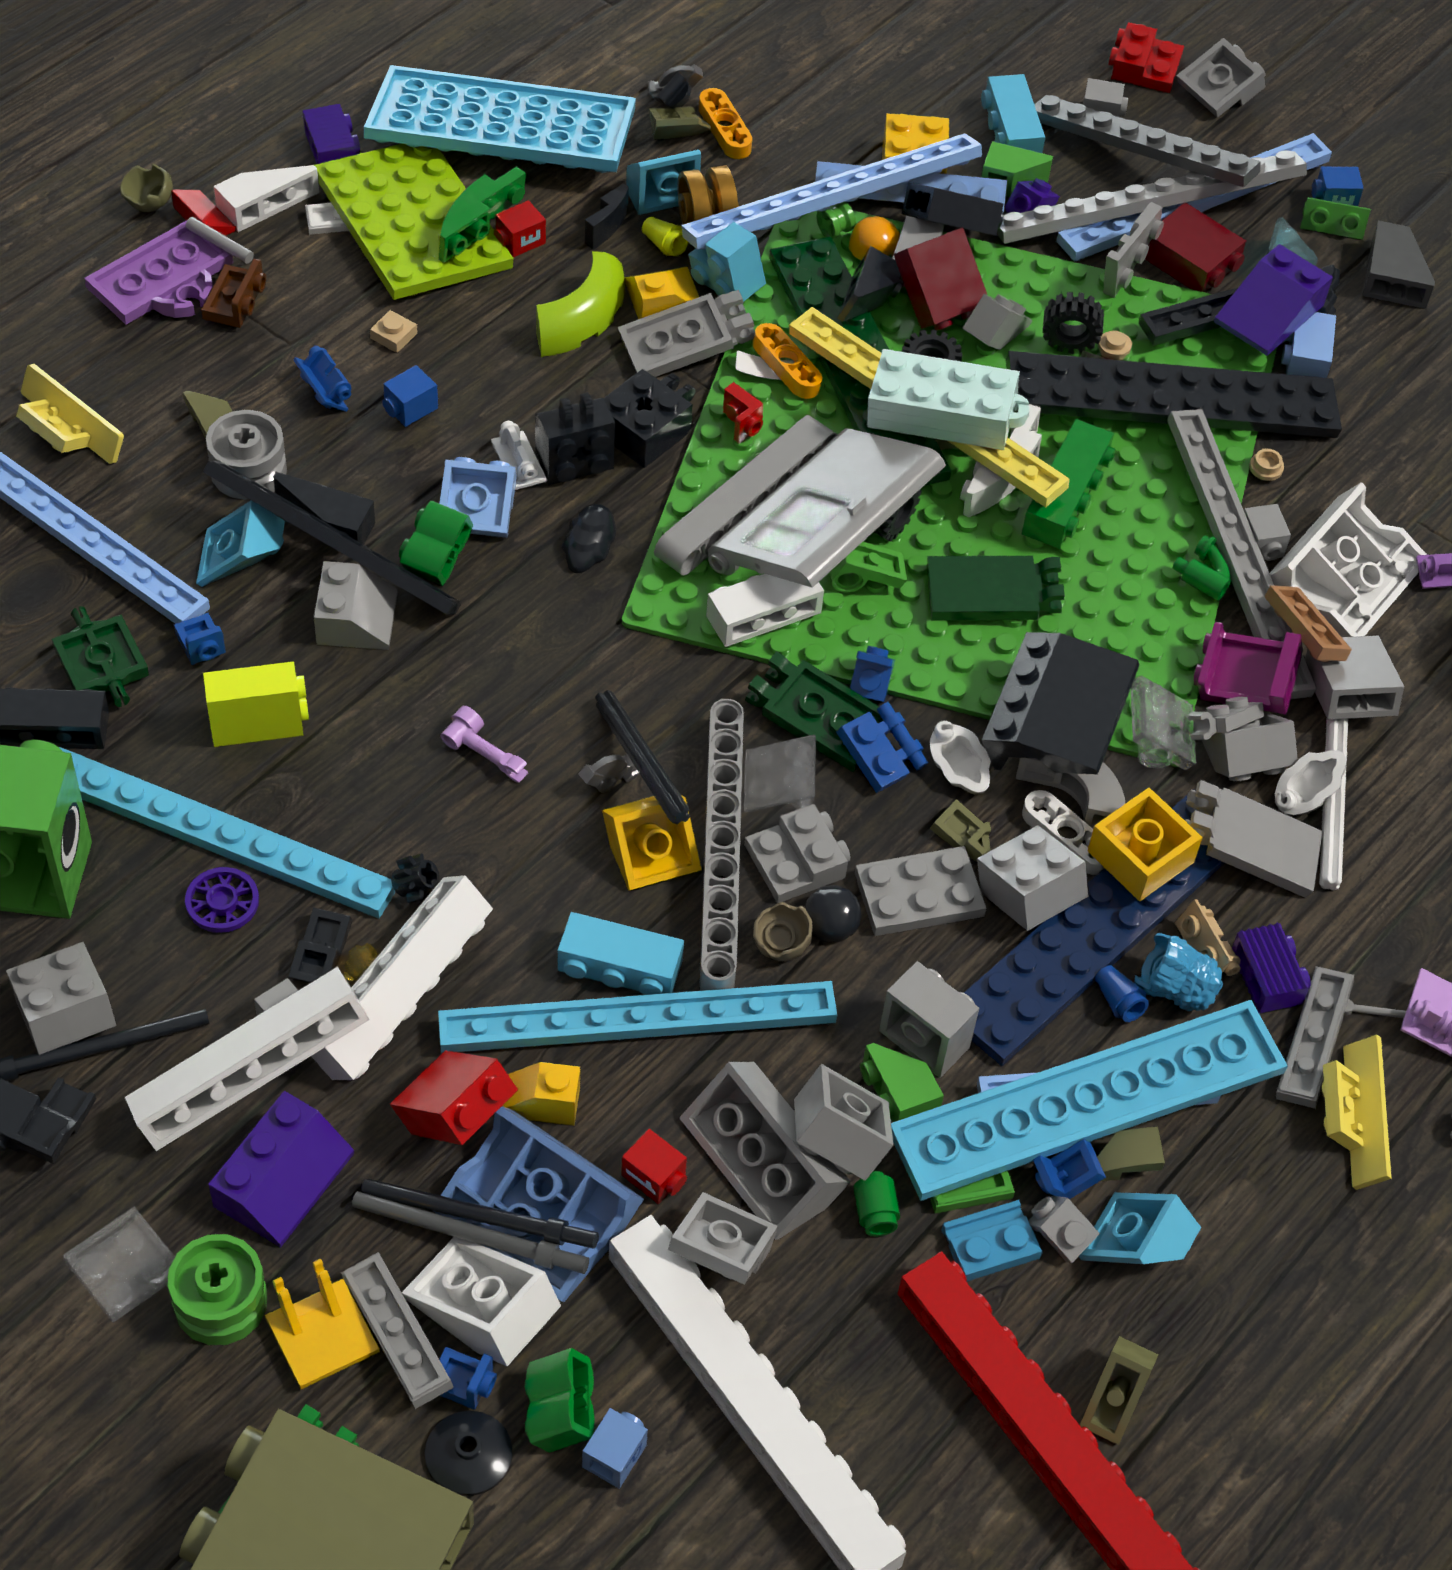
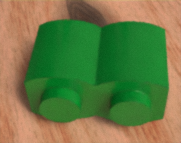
[399,501,473,586]
[525,1348,595,1453]

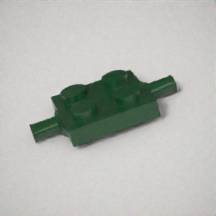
[52,606,149,707]

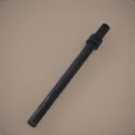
[0,1009,209,1082]
[361,1178,599,1249]

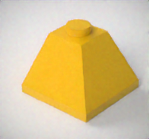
[625,267,699,319]

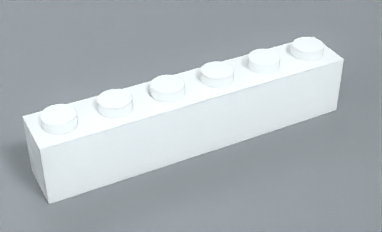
[311,875,493,1080]
[125,967,370,1151]

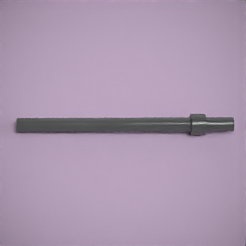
[352,1191,589,1274]

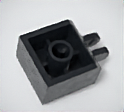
[604,369,696,468]
[535,392,615,485]

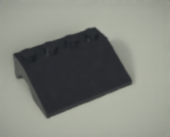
[982,632,1140,775]

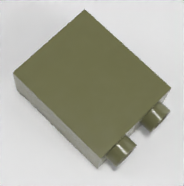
[179,1408,474,1570]

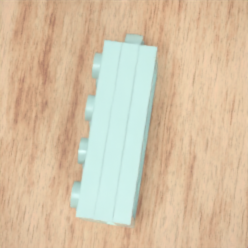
[867,349,1029,450]

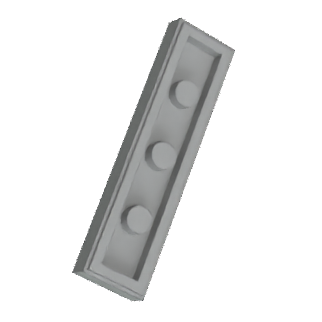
[1276,966,1354,1109]
[341,1252,454,1409]

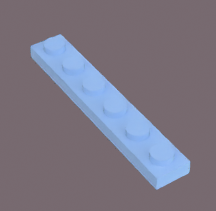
[815,161,1007,212]

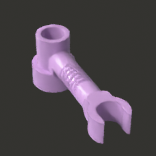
[440,705,528,783]

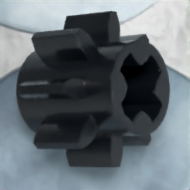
[391,853,439,903]

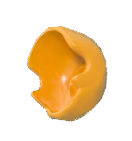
[849,216,900,260]

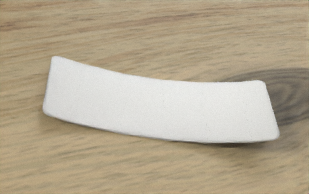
[735,351,795,380]

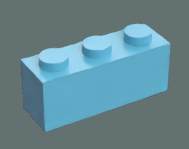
[981,74,1045,153]
[558,912,684,995]

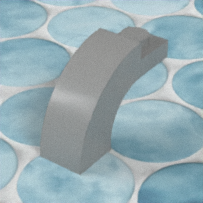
[1016,758,1125,828]

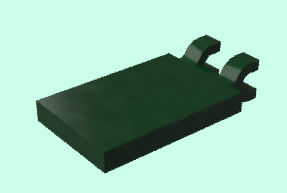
[926,556,1065,621]
[745,651,883,772]

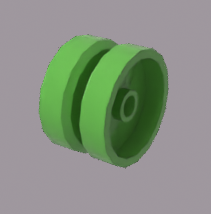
[167,1234,267,1345]

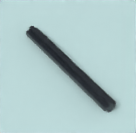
[595,690,690,824]

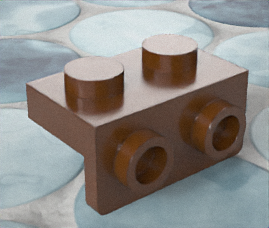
[201,258,266,328]

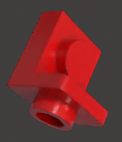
[723,382,763,444]

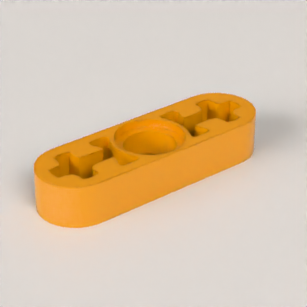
[699,88,752,159]
[752,323,822,399]

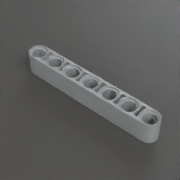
[654,415,837,576]

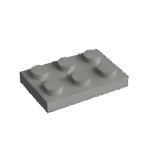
[854,846,986,936]

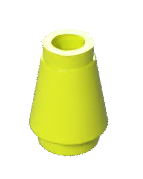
[642,217,688,256]

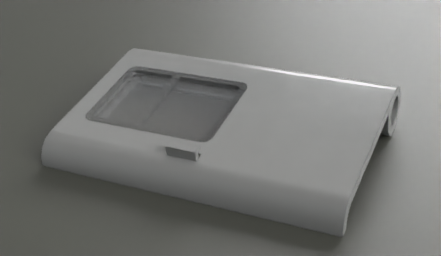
[708,428,946,588]

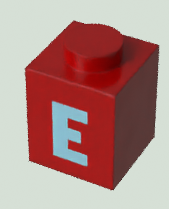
[494,200,546,258]

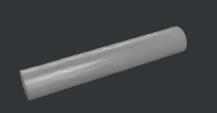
[186,217,254,264]

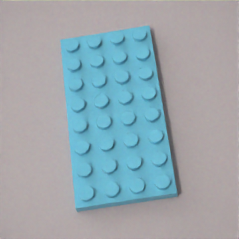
[364,65,636,173]

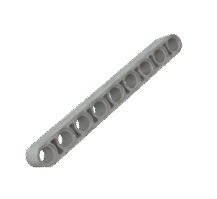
[700,699,744,991]

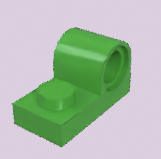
[831,541,907,593]

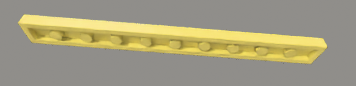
[789,307,1070,507]

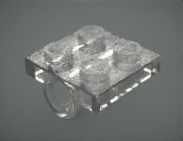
[1131,675,1196,770]

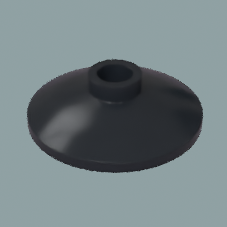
[425,1411,512,1496]

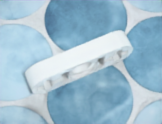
[1022,790,1104,875]

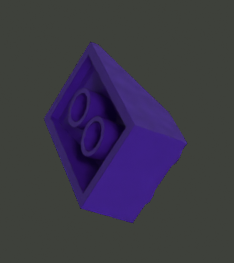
[1214,244,1333,356]

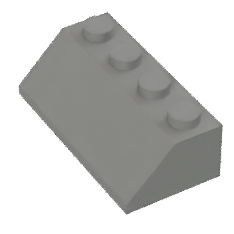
[680,1062,851,1240]

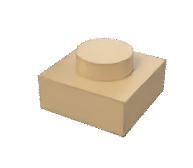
[370,310,417,353]

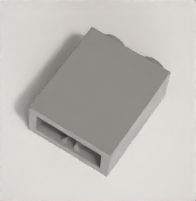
[1305,635,1404,719]

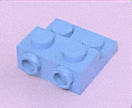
[440,457,517,538]

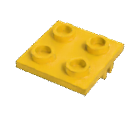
[265,1259,380,1389]

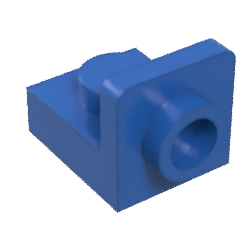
[850,646,895,702]

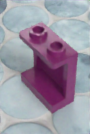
[1194,622,1303,715]

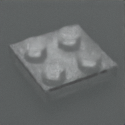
[63,1207,175,1323]

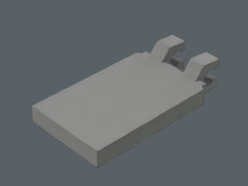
[618,290,755,377]
[1185,780,1322,898]

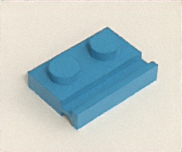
[941,1200,1042,1282]

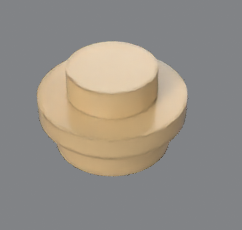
[1098,331,1132,360]
[1249,449,1284,481]

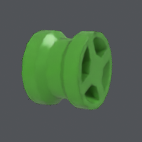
[816,201,856,239]

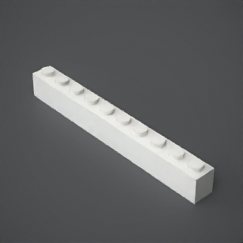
[609,1215,906,1570]

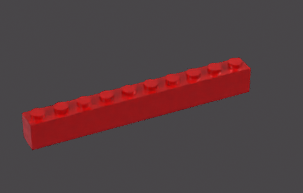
[898,1251,1199,1570]

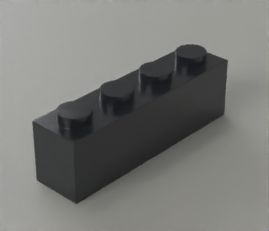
[0,687,109,749]

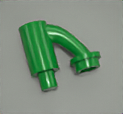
[1172,535,1231,601]

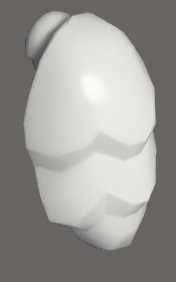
[930,721,991,795]
[1275,750,1347,815]

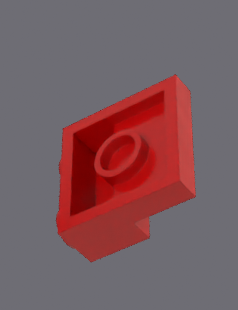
[1108,22,1184,93]

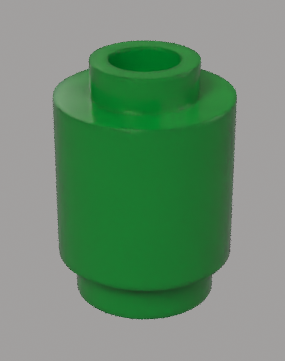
[853,1171,900,1236]

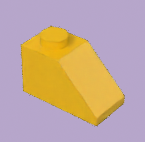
[494,1062,580,1126]

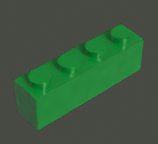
[1021,419,1116,549]

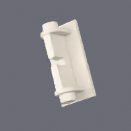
[491,421,547,490]

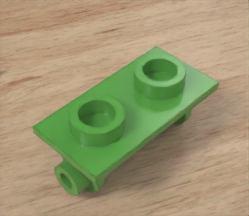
[1300,197,1371,240]

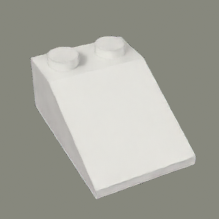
[402,1237,561,1366]

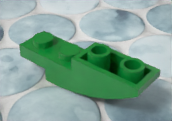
[439,167,526,263]

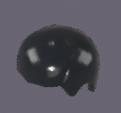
[804,885,861,943]

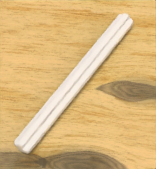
[1319,718,1348,890]

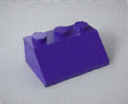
[208,1091,354,1248]

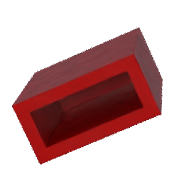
[390,1050,518,1145]

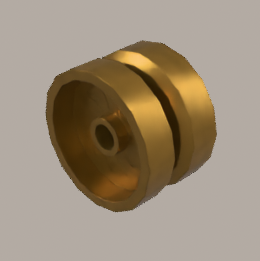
[677,165,739,225]

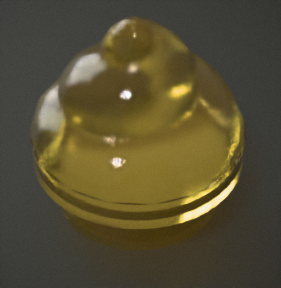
[344,943,379,981]

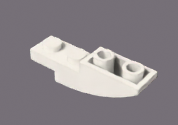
[960,404,1042,517]

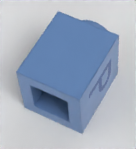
[582,1408,648,1489]

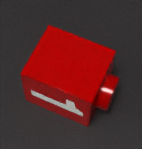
[621,1129,687,1204]

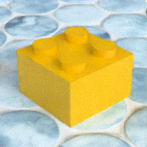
[882,113,949,174]
[1087,788,1203,901]

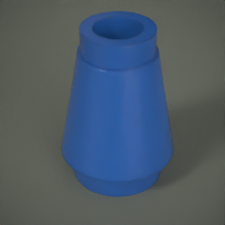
[1095,965,1149,1022]

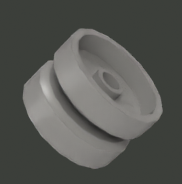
[206,410,287,500]

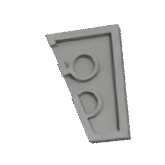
[1103,202,1164,298]

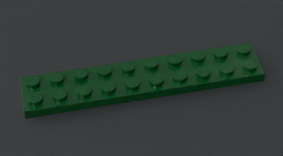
[769,236,951,486]

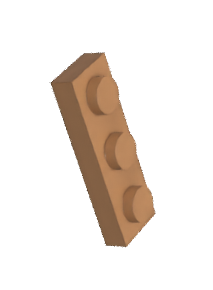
[1265,585,1352,662]

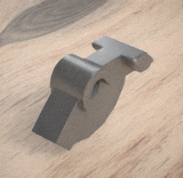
[648,64,703,101]
[578,754,639,793]

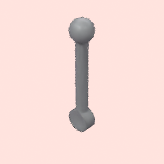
[1344,999,1407,1018]

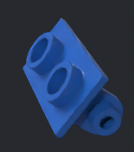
[293,346,351,412]

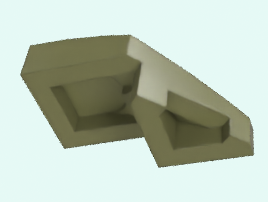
[182,391,232,439]
[930,799,991,862]
[1097,1127,1165,1181]

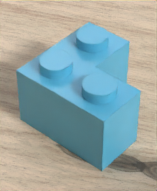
[688,222,766,302]

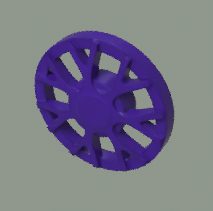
[185,867,259,932]

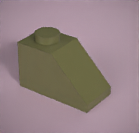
[1080,1336,1158,1445]

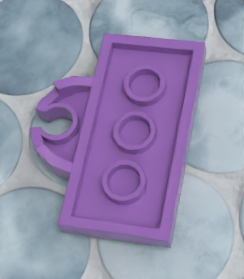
[84,221,233,325]

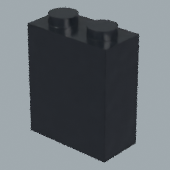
[901,182,1004,236]

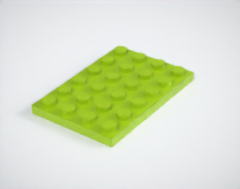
[314,144,514,300]

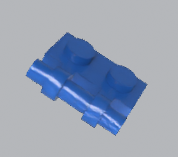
[837,702,929,793]

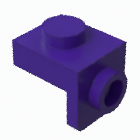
[1005,178,1060,213]

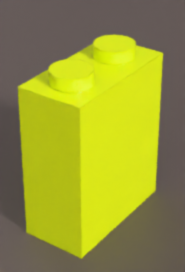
[203,661,309,747]

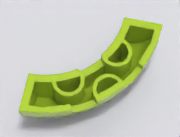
[536,251,625,357]

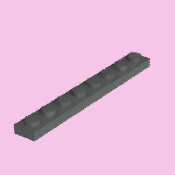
[1034,95,1261,188]

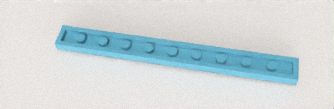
[59,747,395,919]
[438,981,837,1053]

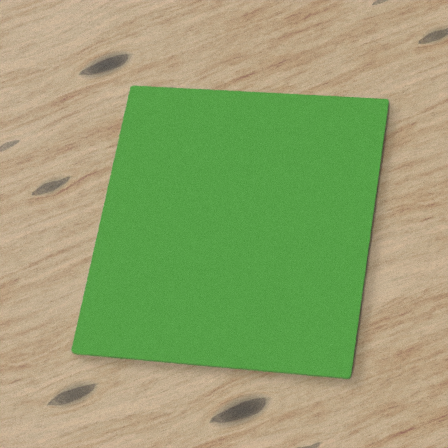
[622,206,1277,767]

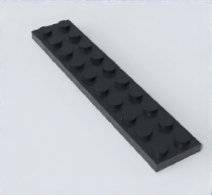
[1006,351,1342,438]

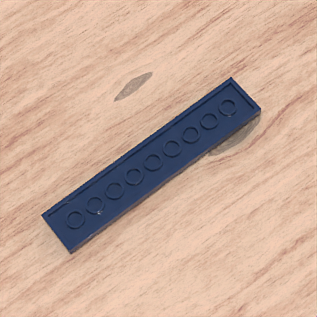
[964,789,1225,1066]

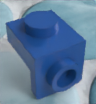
[174,613,226,665]
[1033,1139,1106,1199]
[439,1347,497,1410]

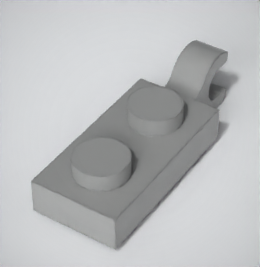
[1188,697,1264,740]

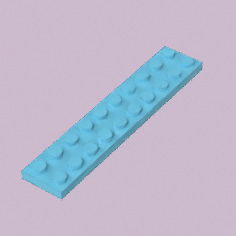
[891,1000,1288,1201]

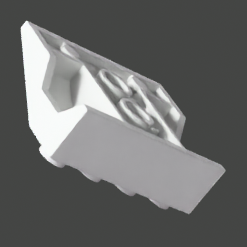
[1269,482,1427,637]

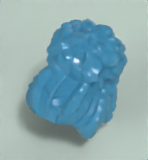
[1134,933,1223,1011]

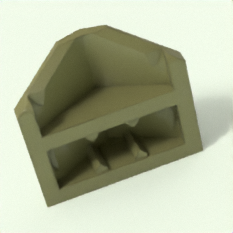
[649,106,711,139]

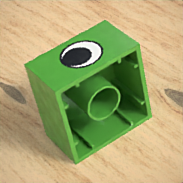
[0,740,92,919]

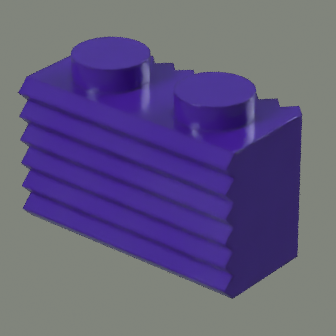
[302,104,361,164]
[1232,922,1311,1013]

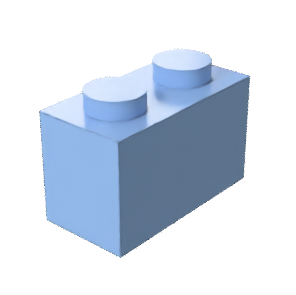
[1281,312,1336,378]

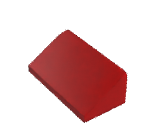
[171,189,237,236]

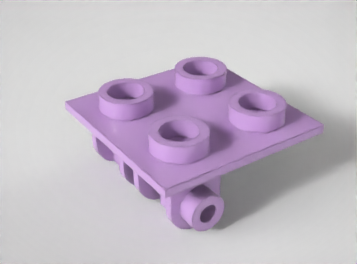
[1400,968,1452,1057]

